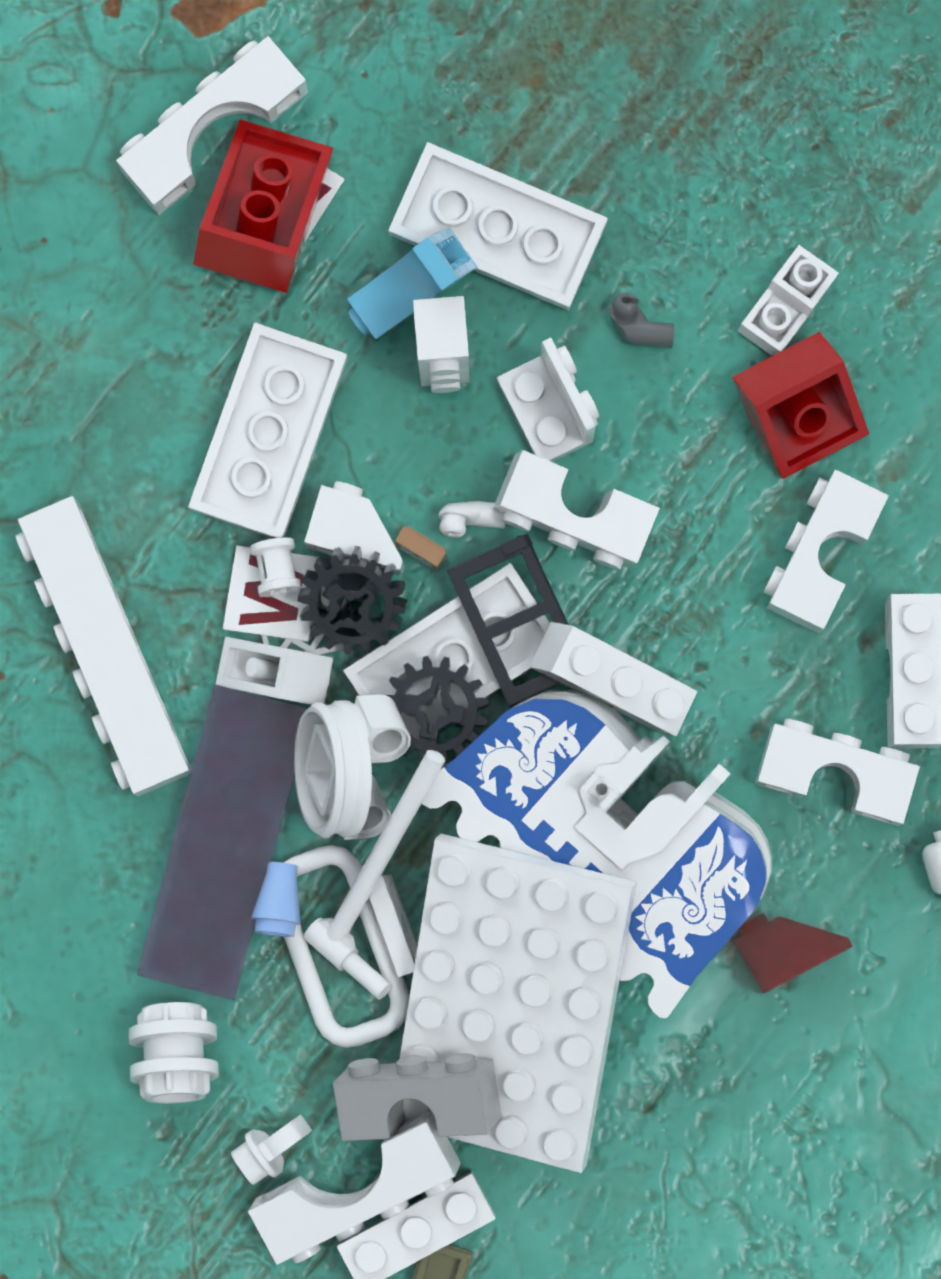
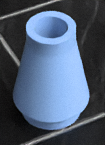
[251,862,301,937]

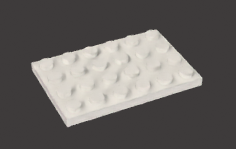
[399,834,637,1173]

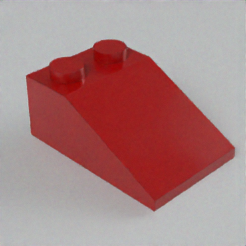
[193,119,333,293]

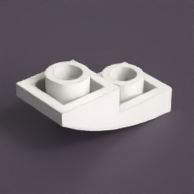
[737,245,839,356]

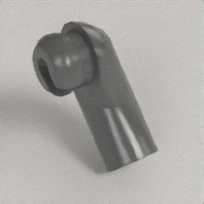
[609,293,674,348]

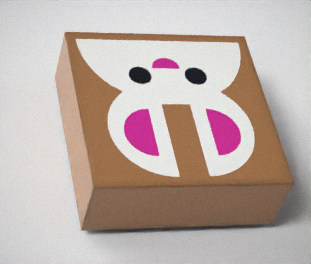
[395,526,447,572]

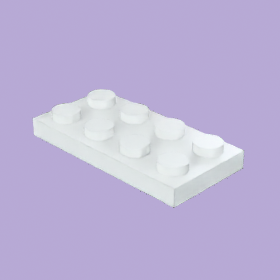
[388,142,608,311]
[188,322,348,539]
[343,563,550,740]

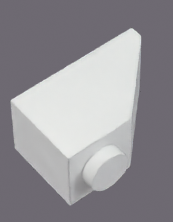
[304,481,404,576]
[215,637,333,705]

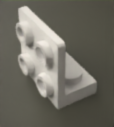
[497,338,600,462]

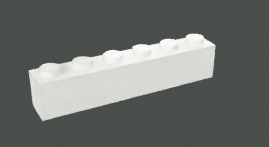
[15,496,193,797]

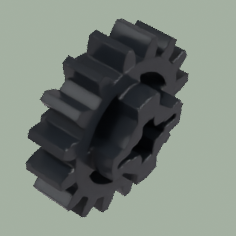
[297,546,408,655]
[386,656,489,765]

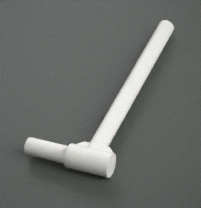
[303,750,445,1000]

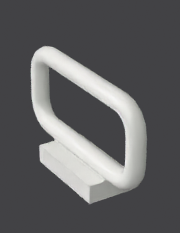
[283,845,418,1048]

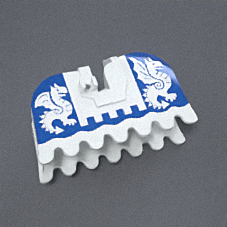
[422,689,772,1018]

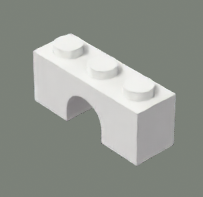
[413,296,470,393]
[493,450,660,570]
[763,470,889,634]
[885,594,941,749]
[530,622,698,736]
[755,718,920,826]
[337,1171,496,1279]

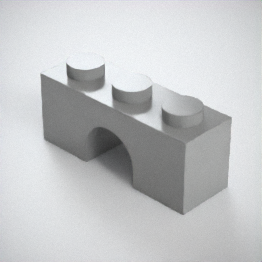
[333,1053,502,1141]

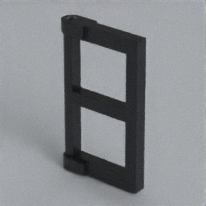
[447,534,569,707]

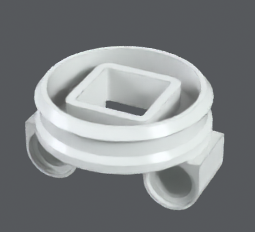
[294,695,411,840]

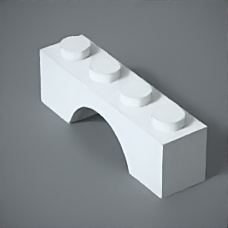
[116,36,308,216]
[248,1111,461,1265]

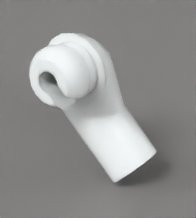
[438,501,506,538]

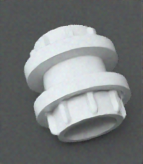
[129,1002,219,1104]

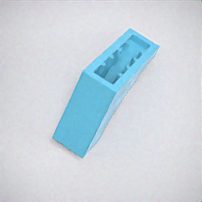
[347,227,478,339]

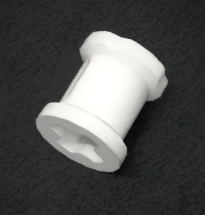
[250,537,301,597]

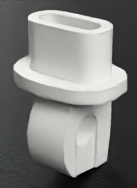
[231,1115,312,1185]

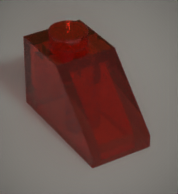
[732,913,853,994]

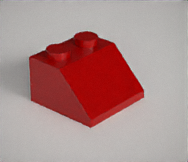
[732,332,869,479]

